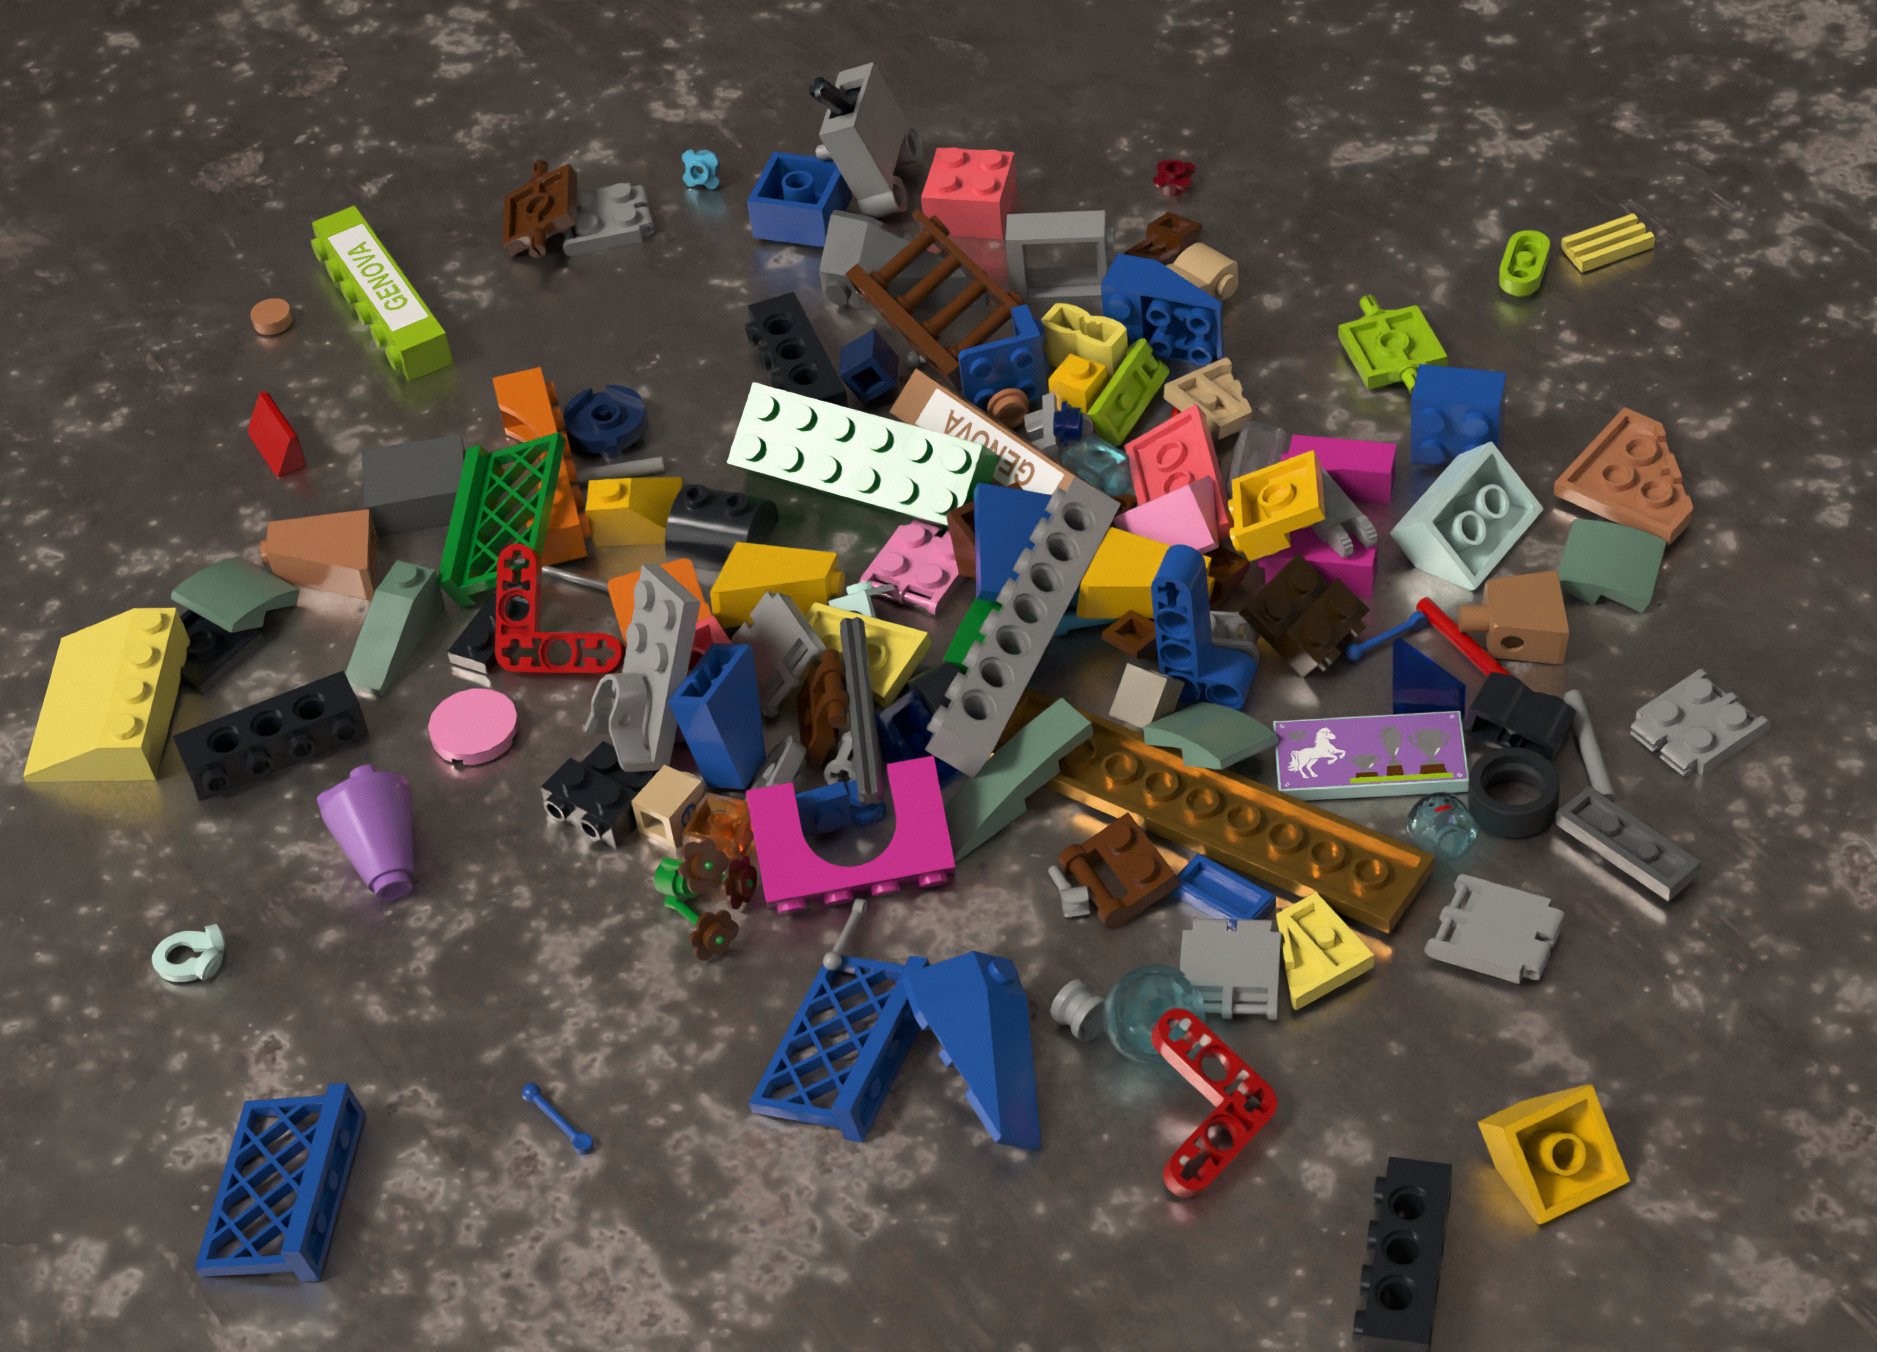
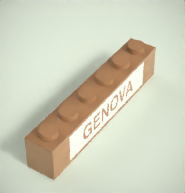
[889,369,1113,499]

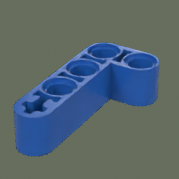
[1151,544,1258,710]

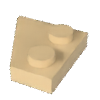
[1163,357,1252,440]

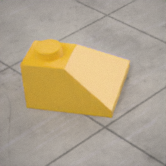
[585,477,684,547]
[1478,1084,1630,1225]

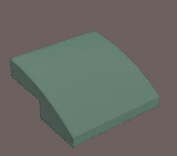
[1557,519,1667,613]
[171,556,300,633]
[1143,702,1278,769]

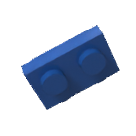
[958,304,1050,413]

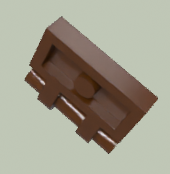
[796,649,849,768]

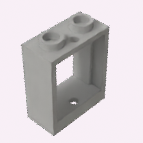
[1006,210,1115,303]

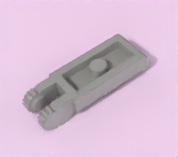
[1310,466,1378,558]

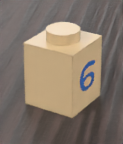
[631,764,708,849]

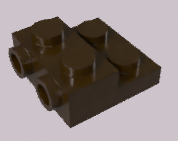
[1238,553,1370,677]

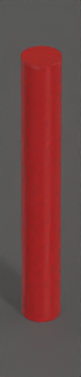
[1416,597,1512,678]

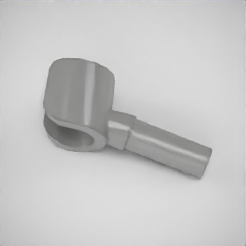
[1048,865,1090,917]

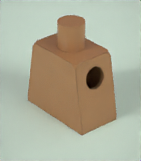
[1458,570,1570,665]

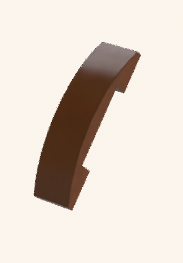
[1102,545,1250,659]

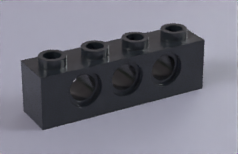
[745,291,849,408]
[173,670,370,801]
[1353,1157,1452,1352]

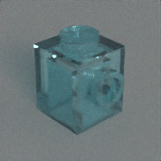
[1062,433,1131,497]

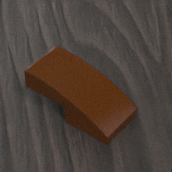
[1124,212,1202,266]

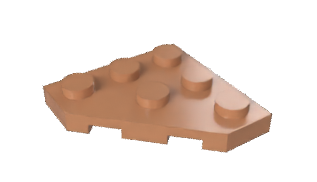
[1554,407,1694,546]

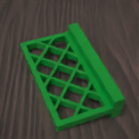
[436,432,566,608]

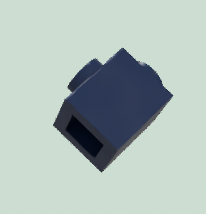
[839,328,899,404]

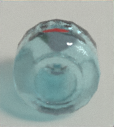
[1407,792,1478,864]

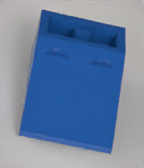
[1101,253,1224,367]

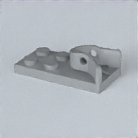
[583,564,701,772]

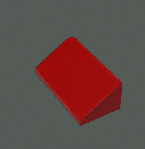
[248,391,306,478]

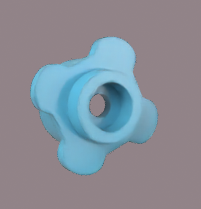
[682,149,720,189]

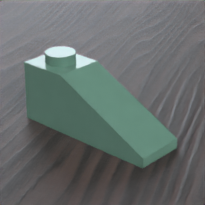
[345,560,445,697]

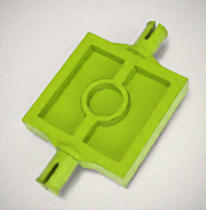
[1338,294,1448,396]

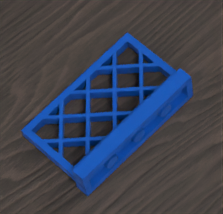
[748,955,930,1143]
[194,1083,365,1282]

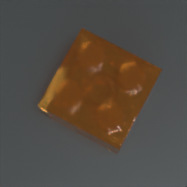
[682,792,754,860]

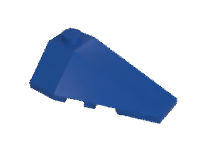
[902,951,1041,1151]

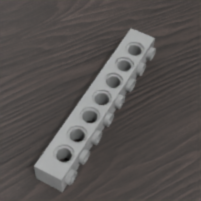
[925,476,1121,779]

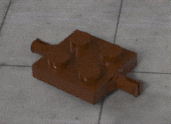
[502,160,577,258]

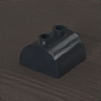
[665,484,779,573]

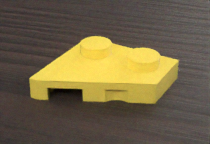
[1276,892,1374,1011]

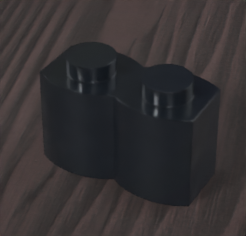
[1462,672,1577,763]

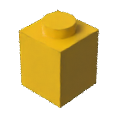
[1048,354,1108,414]

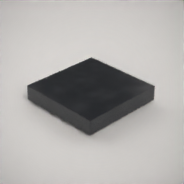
[180,609,265,695]

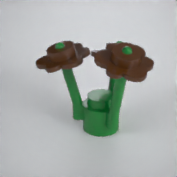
[654,839,757,961]

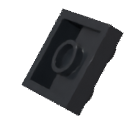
[540,741,659,848]

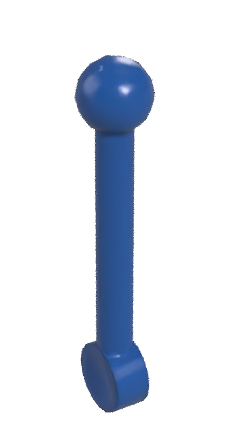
[1345,611,1428,661]
[522,1083,594,1155]

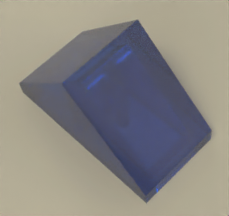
[1392,637,1466,719]
[875,690,959,784]

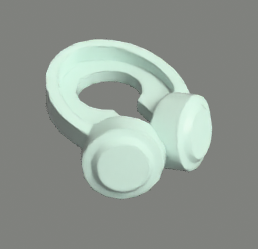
[152,924,225,982]

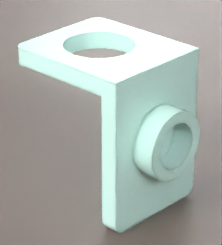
[828,580,895,618]

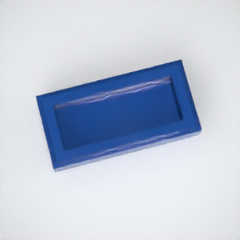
[1170,853,1276,931]

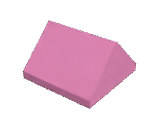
[1113,475,1219,555]

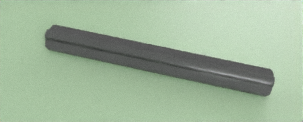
[840,617,884,805]

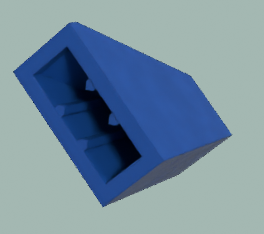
[668,643,766,789]

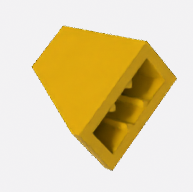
[1076,527,1215,619]
[710,542,845,629]

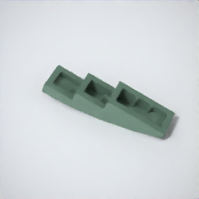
[944,698,1094,863]

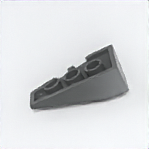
[819,209,990,310]

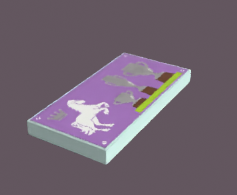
[1273,711,1469,801]

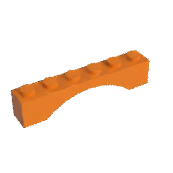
[492,367,592,567]

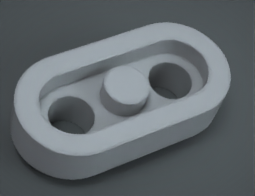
[745,735,807,808]

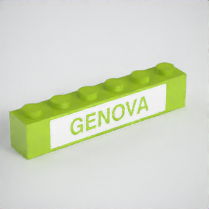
[311,205,453,382]

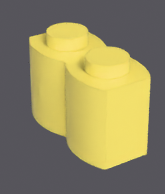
[1041,303,1128,383]

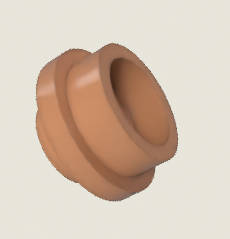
[987,388,1029,428]

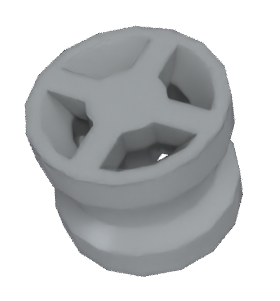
[1050,979,1113,1042]

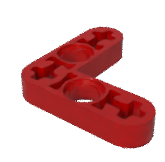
[495,543,626,674]
[1151,1008,1278,1199]

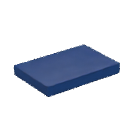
[974,482,1053,602]

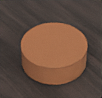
[250,298,293,335]

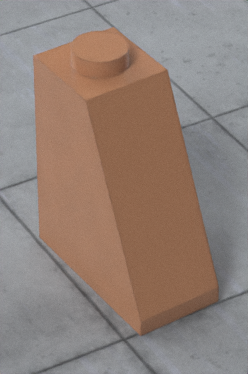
[260,509,378,600]

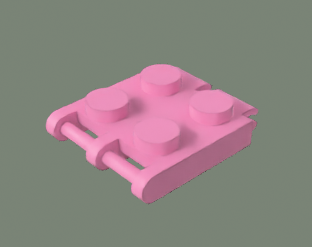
[859,519,966,616]

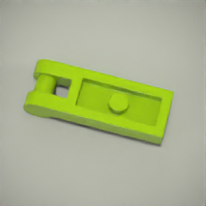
[1087,338,1169,448]

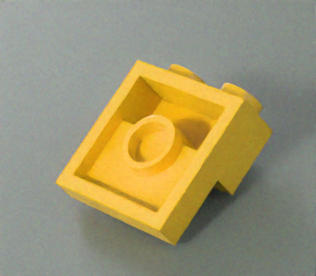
[1228,450,1326,562]

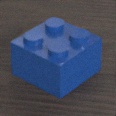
[747,151,852,247]
[1410,364,1507,467]

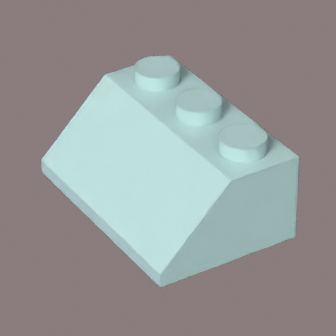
[1389,441,1544,591]

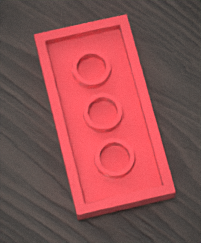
[1124,404,1234,542]

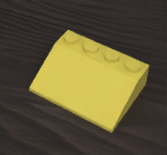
[23,608,190,782]

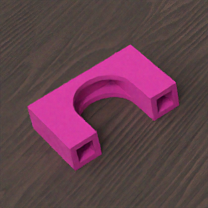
[1258,434,1396,598]
[746,756,955,915]

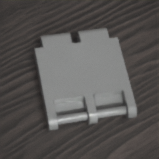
[563,182,654,256]
[731,590,826,718]
[1630,669,1772,777]
[1424,874,1565,984]
[1177,918,1281,1020]

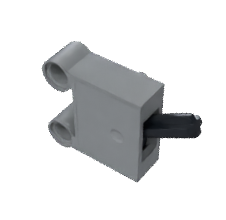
[808,62,923,219]

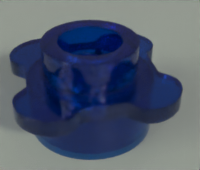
[1053,401,1083,447]

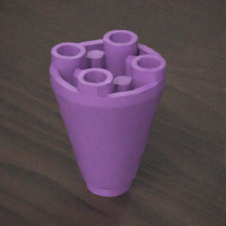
[317,764,414,901]

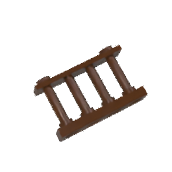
[845,209,1026,393]

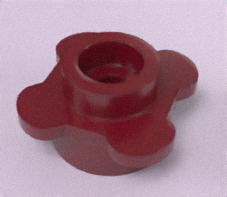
[1153,160,1196,196]

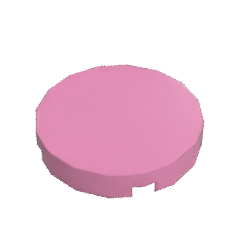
[428,688,520,765]

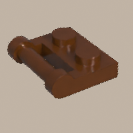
[1058,812,1181,929]

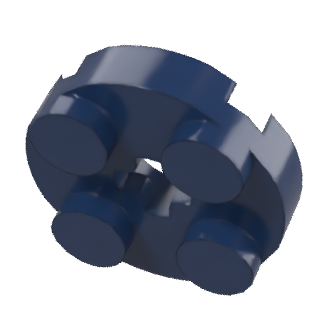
[563,385,649,459]

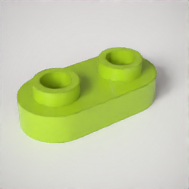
[1499,230,1550,296]

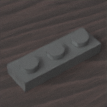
[1556,786,1702,902]

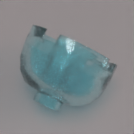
[1101,963,1206,1066]

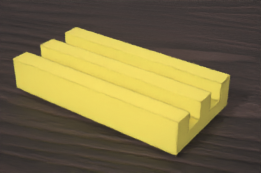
[1561,213,1655,273]

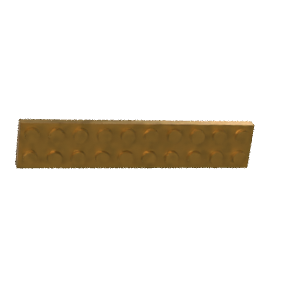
[987,687,1435,934]

